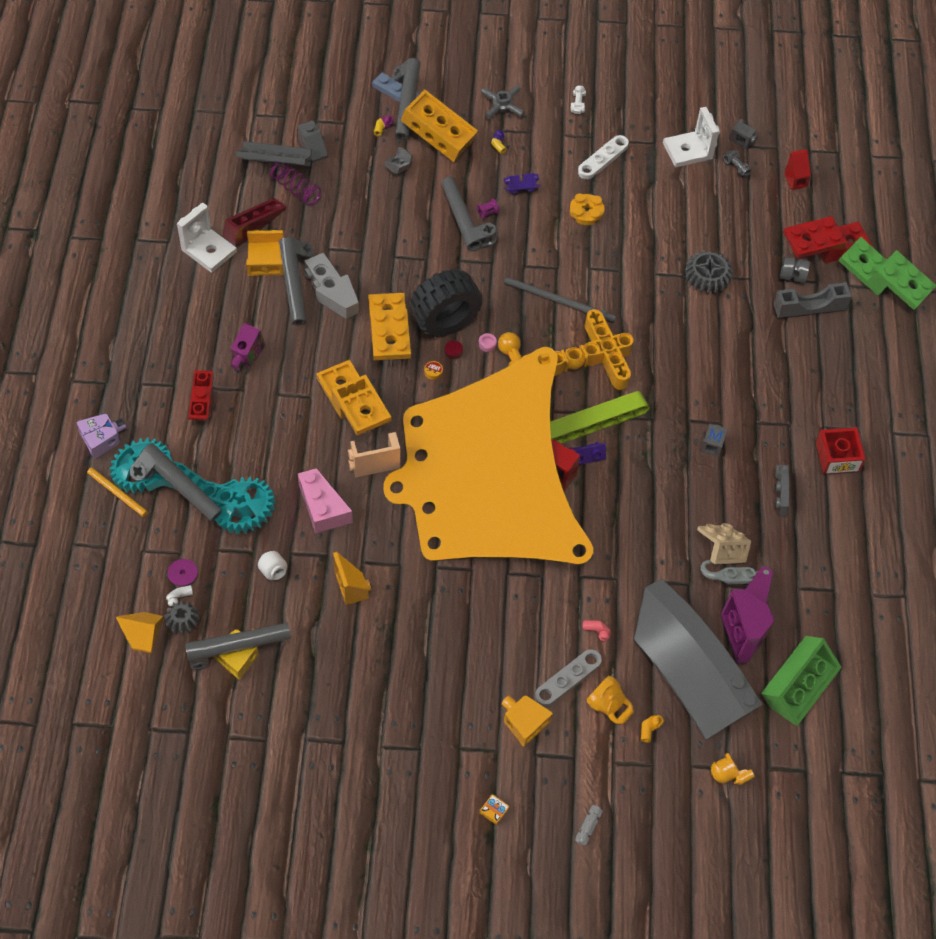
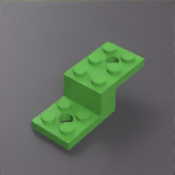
[838,237,936,310]

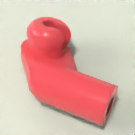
[583,620,611,641]

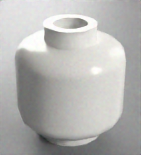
[258,551,287,580]

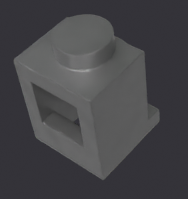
[729,119,758,149]

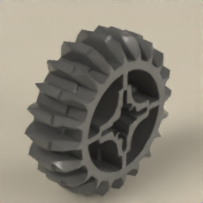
[685,250,733,294]

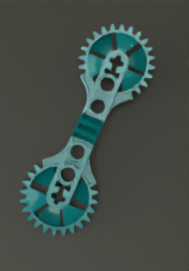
[109,438,276,534]

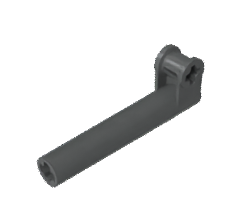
[392,58,421,139]
[441,177,497,251]
[279,237,313,325]
[130,443,222,521]
[185,623,291,670]

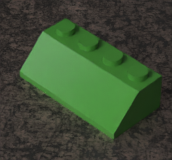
[761,636,842,726]

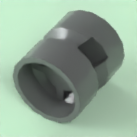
[780,256,810,283]

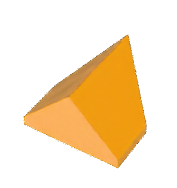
[116,612,164,654]

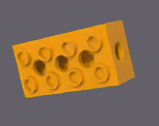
[401,89,478,162]

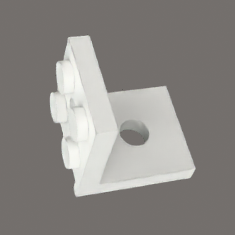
[663,107,720,168]
[177,203,237,273]

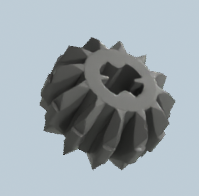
[164,600,200,636]

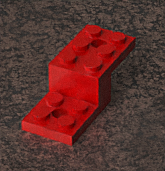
[783,216,874,264]

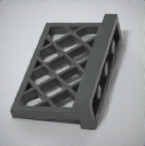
[236,141,312,167]

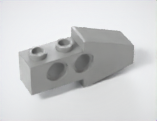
[303,253,359,319]

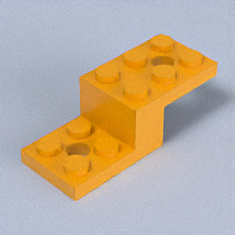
[368,293,411,360]
[316,360,391,436]

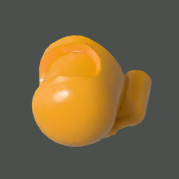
[711,753,755,785]

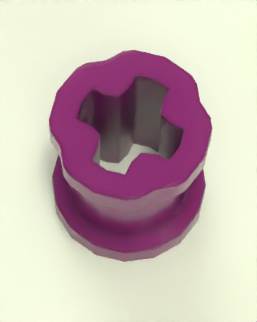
[477,199,499,219]

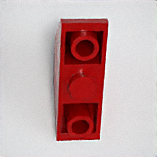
[188,370,214,420]

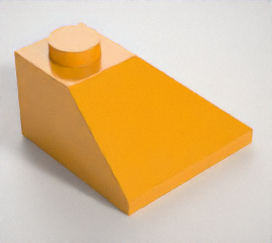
[333,552,371,605]

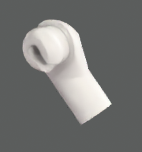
[166,585,193,606]

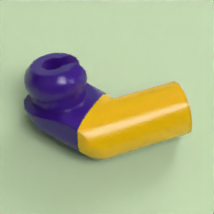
[491,130,507,154]

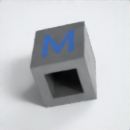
[701,423,727,457]

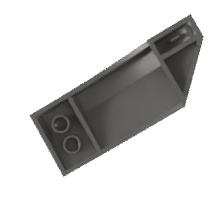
[633,578,763,740]

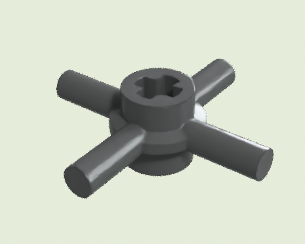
[481,85,525,119]

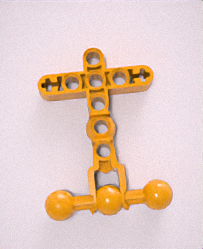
[498,309,634,390]

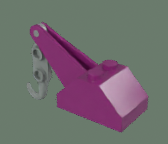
[701,560,774,663]

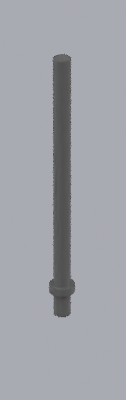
[504,277,617,323]

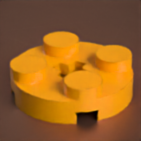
[569,193,604,225]

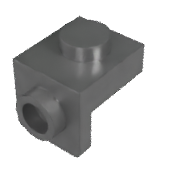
[384,147,413,174]

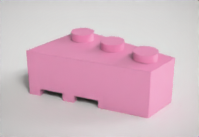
[298,469,353,533]

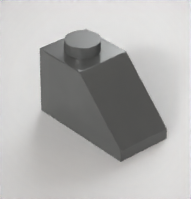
[298,121,328,163]

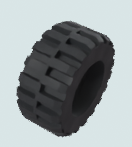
[410,269,483,337]

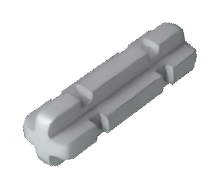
[575,805,603,846]

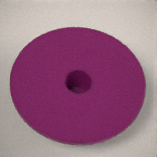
[168,559,198,586]

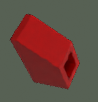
[784,149,811,190]

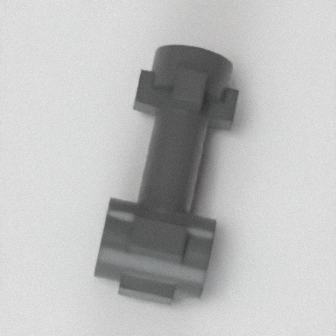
[723,150,752,177]

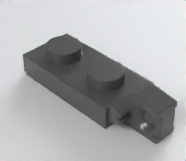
[775,465,789,517]

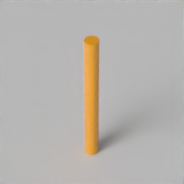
[87,467,148,517]

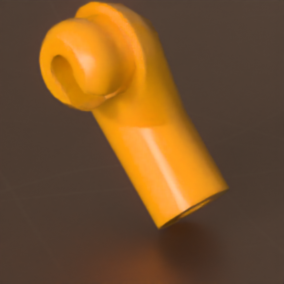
[641,715,664,743]

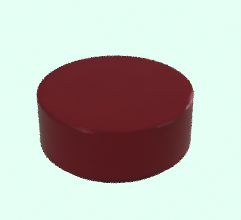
[445,340,463,359]

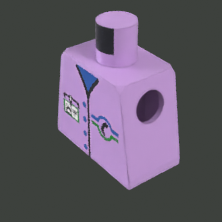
[76,414,126,459]

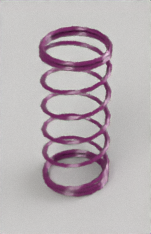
[270,162,322,206]

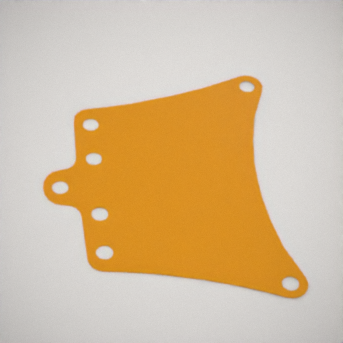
[383,347,593,564]

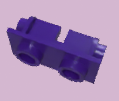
[504,173,541,193]
[569,442,606,465]

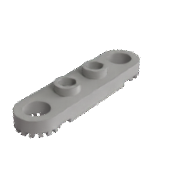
[535,650,602,707]

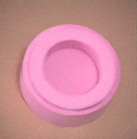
[478,333,497,352]

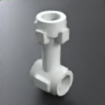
[571,86,586,114]

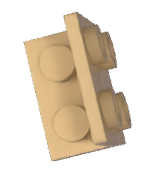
[697,523,751,564]

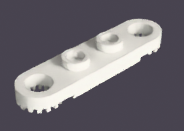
[578,135,629,180]

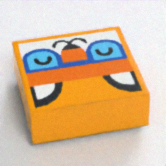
[479,794,510,825]

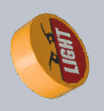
[424,361,443,380]

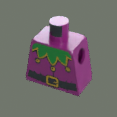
[230,323,266,371]

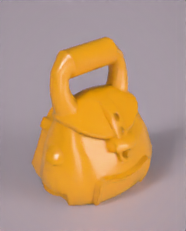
[587,676,634,725]

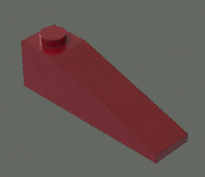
[222,198,286,246]

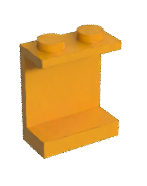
[246,230,284,276]

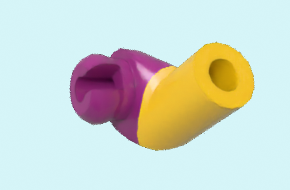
[374,115,394,136]

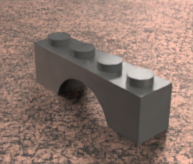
[773,282,852,318]

